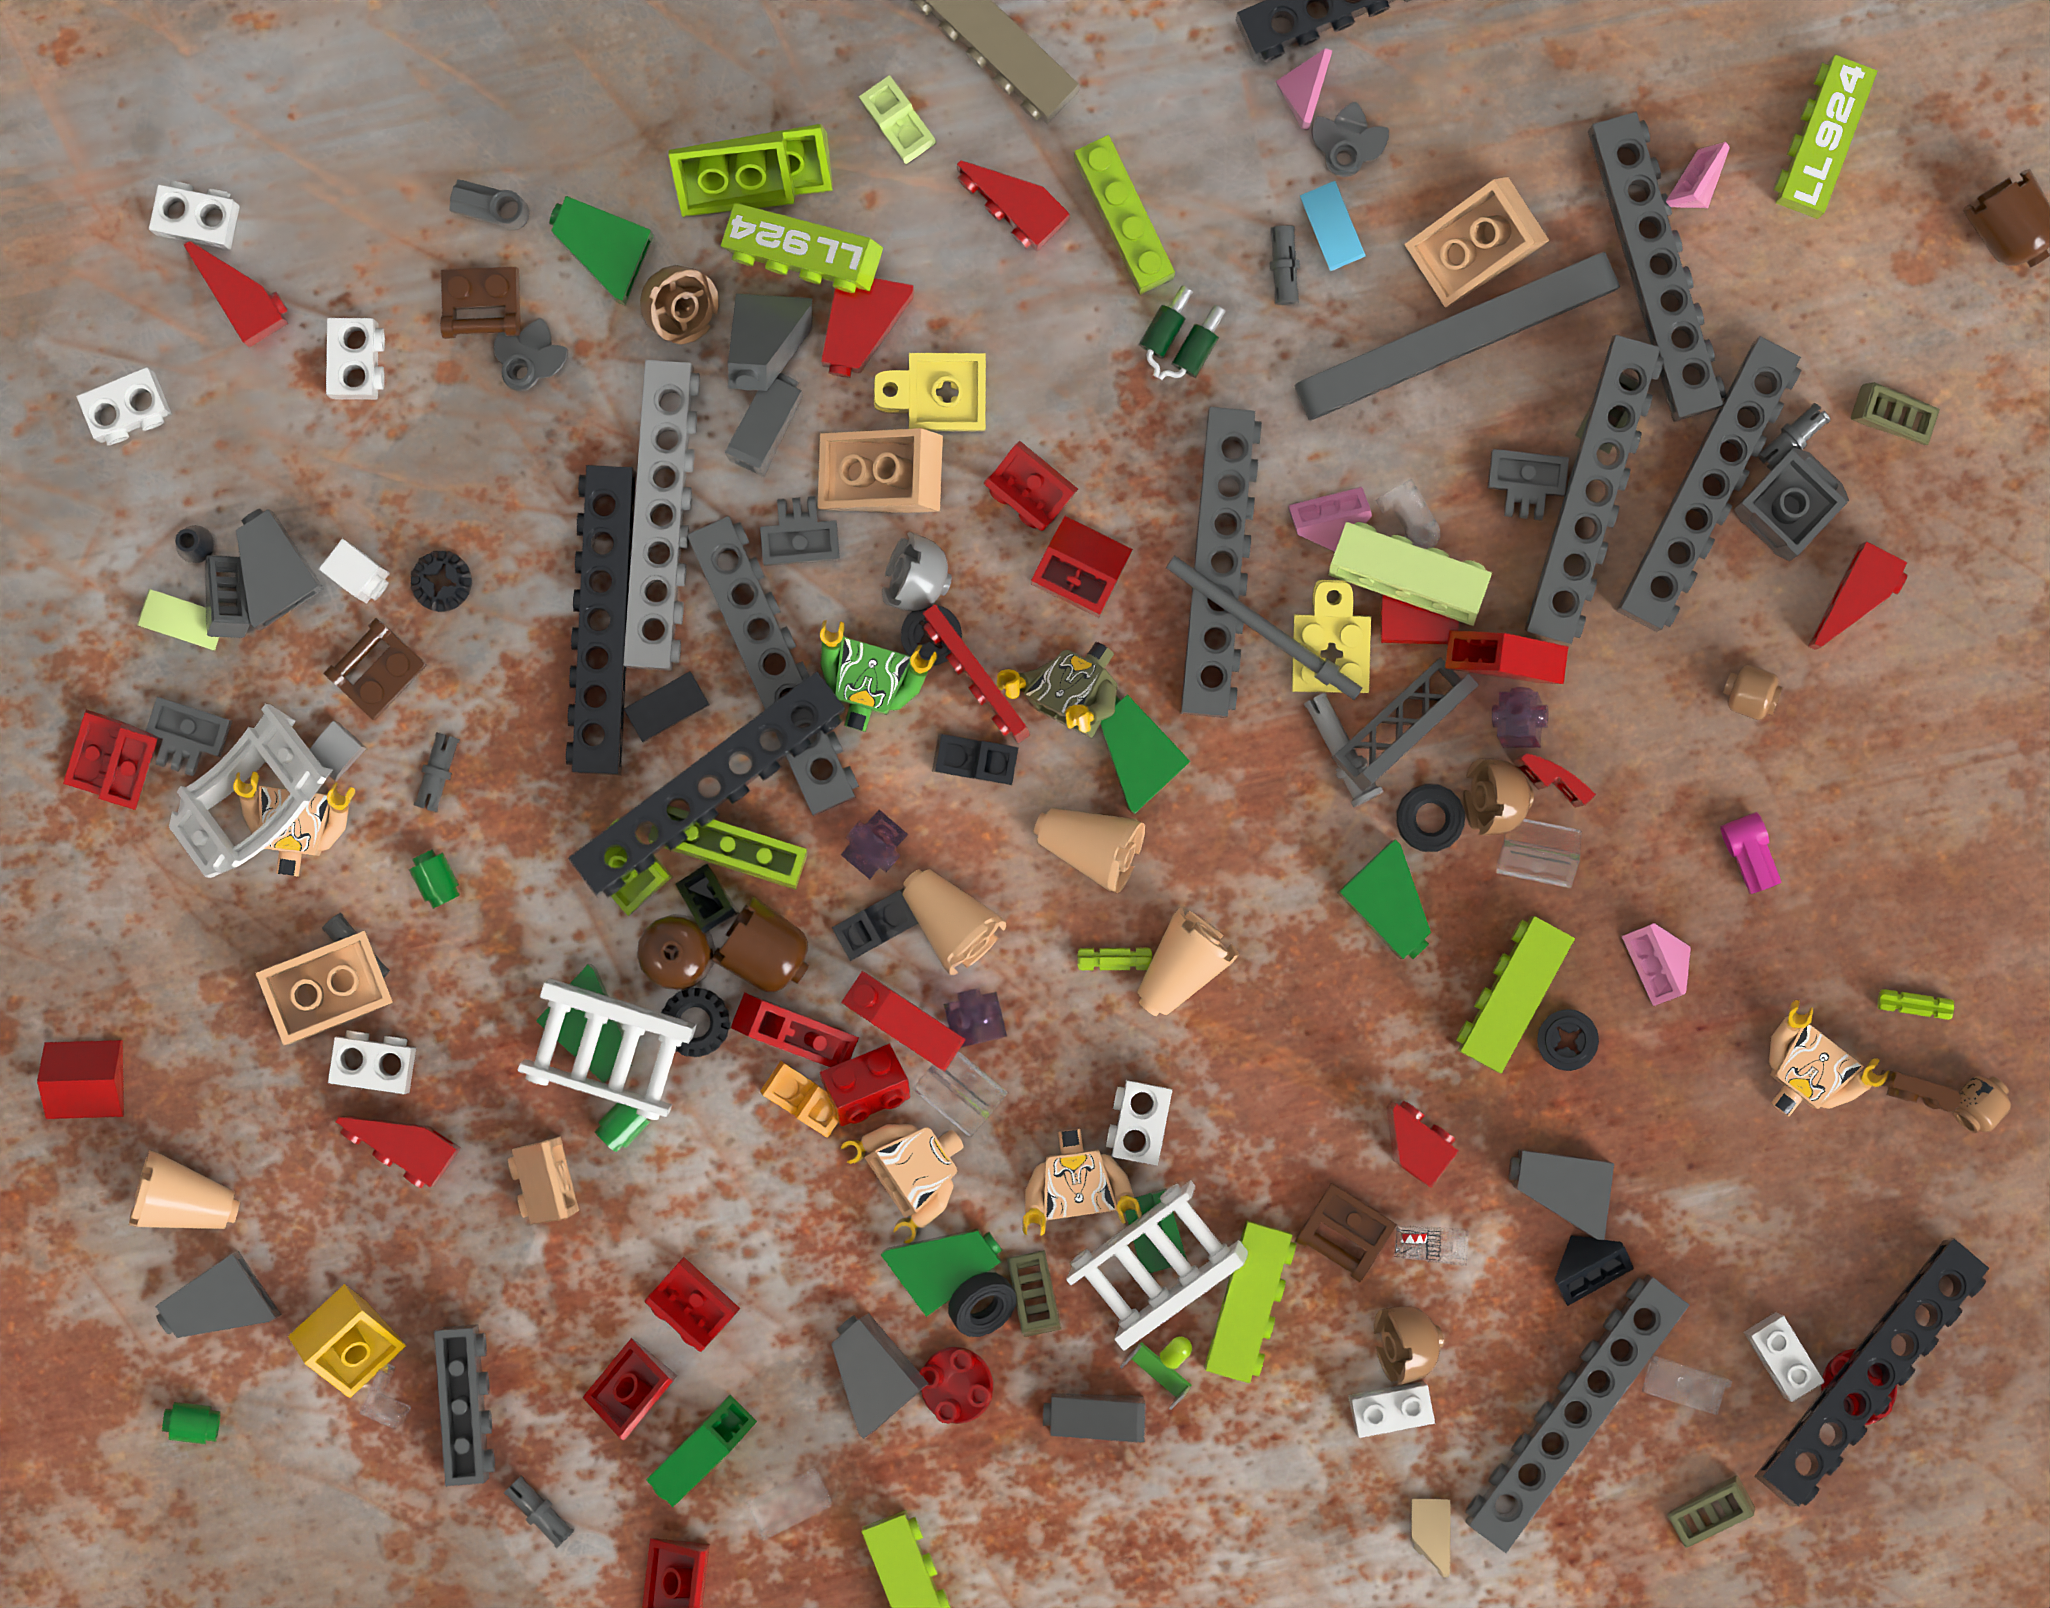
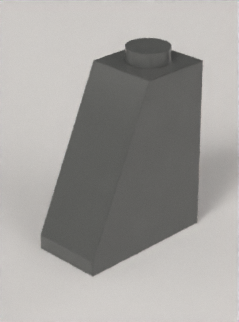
[728,294,812,391]
[725,373,803,477]
[236,509,324,631]
[1508,1149,1614,1240]
[155,1251,282,1338]
[831,1313,929,1439]
[1043,1393,1145,1443]

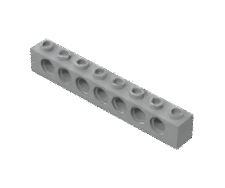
[623,360,700,671]

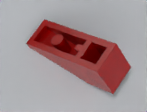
[184,241,288,348]
[1808,541,1908,650]
[841,971,966,1072]
[730,992,859,1068]

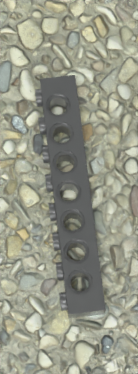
[1588,112,1726,422]
[1524,335,1664,644]
[1616,336,1801,632]
[1181,407,1262,718]
[687,516,859,816]
[1465,1274,1689,1553]

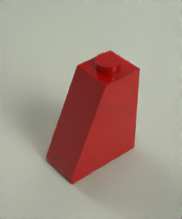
[821,278,914,378]
[1445,631,1569,684]

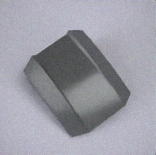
[1734,448,1849,562]

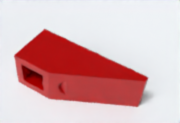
[957,160,1070,251]
[335,1116,461,1189]

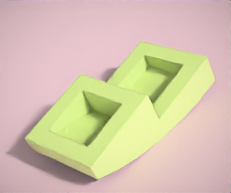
[859,75,937,165]
[137,589,219,651]

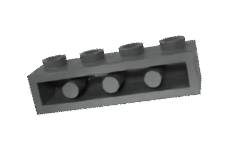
[434,1324,495,1486]

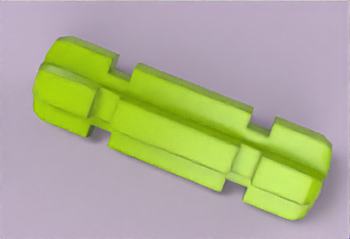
[1077,948,1152,971]
[1877,989,1954,1020]

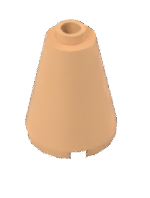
[1034,808,1145,893]
[902,869,1006,975]
[1137,907,1239,1016]
[129,1150,240,1229]

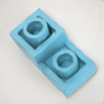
[1300,181,1366,271]

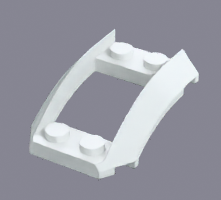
[169,704,333,878]

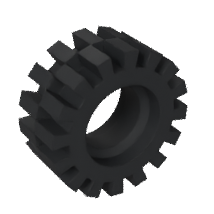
[661,988,731,1057]

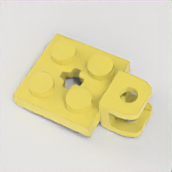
[874,353,986,431]
[1292,579,1371,693]

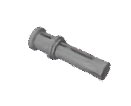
[1304,693,1384,808]

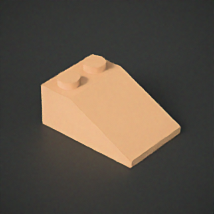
[1404,177,1550,308]
[817,428,943,513]
[256,931,393,1045]
[508,1136,579,1224]

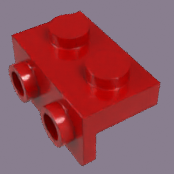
[984,441,1078,531]
[819,1043,911,1126]
[644,1257,741,1352]

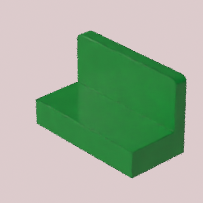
[1125,1188,1187,1273]

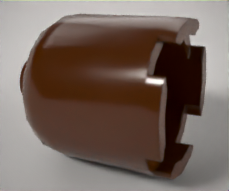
[1963,169,2050,267]
[712,896,809,992]
[637,914,716,990]

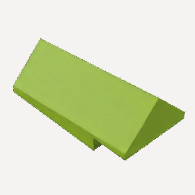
[669,124,833,217]

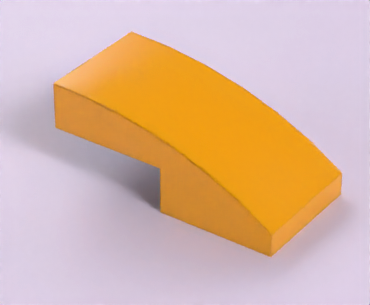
[760,1061,838,1138]

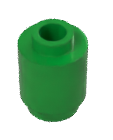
[409,849,460,909]
[594,1102,651,1153]
[162,1402,221,1445]

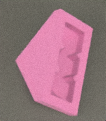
[1276,48,1333,130]
[1666,142,1730,208]
[1288,487,1372,552]
[1622,923,1691,1006]

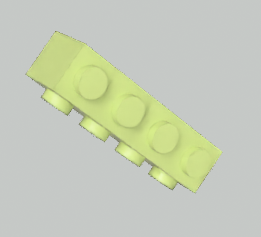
[1328,522,1492,626]

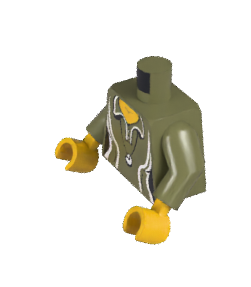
[997,642,1117,739]

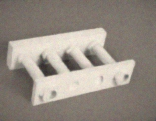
[518,978,697,1120]
[1066,1180,1248,1350]

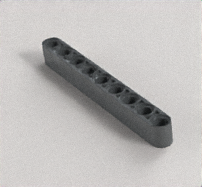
[1294,252,1620,421]

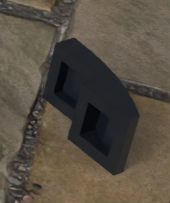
[932,734,1019,785]
[832,888,918,961]

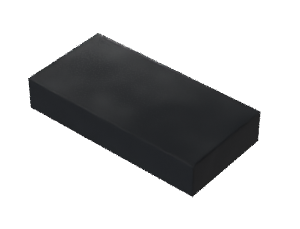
[624,671,710,743]

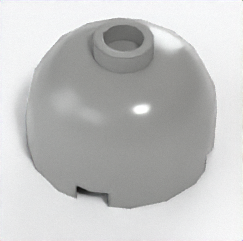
[882,532,952,611]

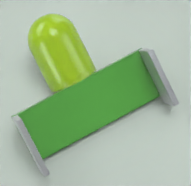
[1120,1337,1192,1410]

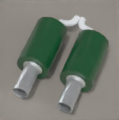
[1139,286,1226,380]

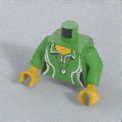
[820,620,937,732]

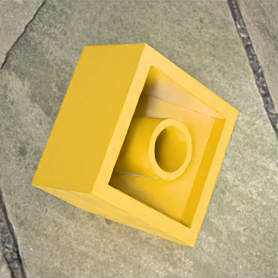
[288,1284,406,1398]

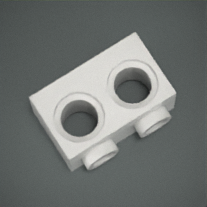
[149,181,240,250]
[326,318,385,399]
[76,367,172,445]
[319,539,390,603]
[328,1030,416,1094]
[1106,1080,1172,1166]
[1744,1312,1824,1402]
[1348,1381,1435,1438]

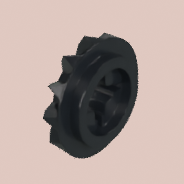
[410,551,472,612]
[901,605,962,666]
[1537,1009,1599,1071]

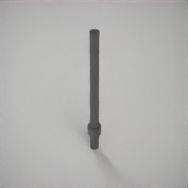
[1166,555,1362,700]

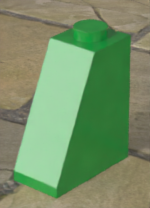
[549,196,654,306]
[1100,694,1191,815]
[1337,839,1431,959]
[536,964,632,1083]
[881,1229,1002,1317]
[646,1395,757,1507]

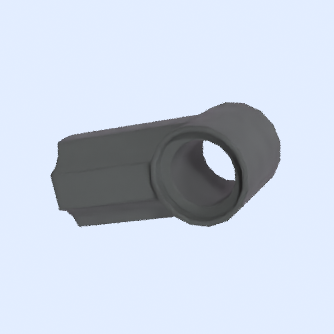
[449,179,529,230]

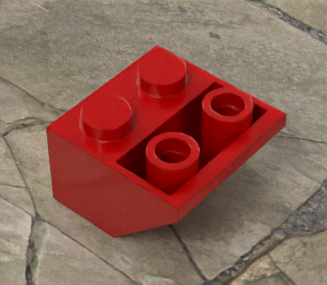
[1031,516,1133,618]
[1386,1100,1459,1188]

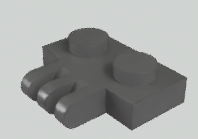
[1487,449,1569,520]
[760,496,840,566]
[146,697,232,776]

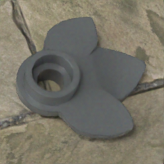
[1312,102,1389,177]
[494,318,568,391]

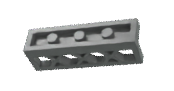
[1332,657,1479,791]

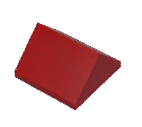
[37,1040,124,1119]
[582,1338,678,1441]
[642,1538,710,1608]

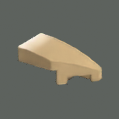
[1410,1499,1450,1577]

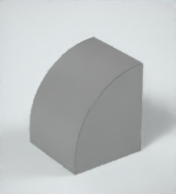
[310,721,367,782]

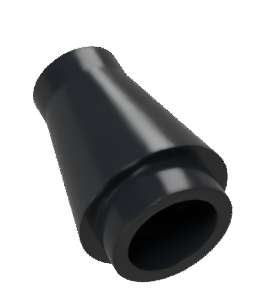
[175,525,214,563]

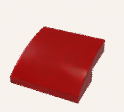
[1380,594,1459,644]
[63,709,158,810]
[1513,753,1596,808]

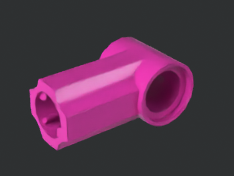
[1720,812,1782,894]

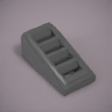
[205,555,250,638]

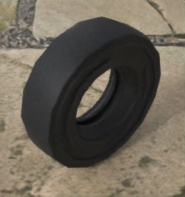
[1396,784,1465,852]
[948,1272,1016,1337]

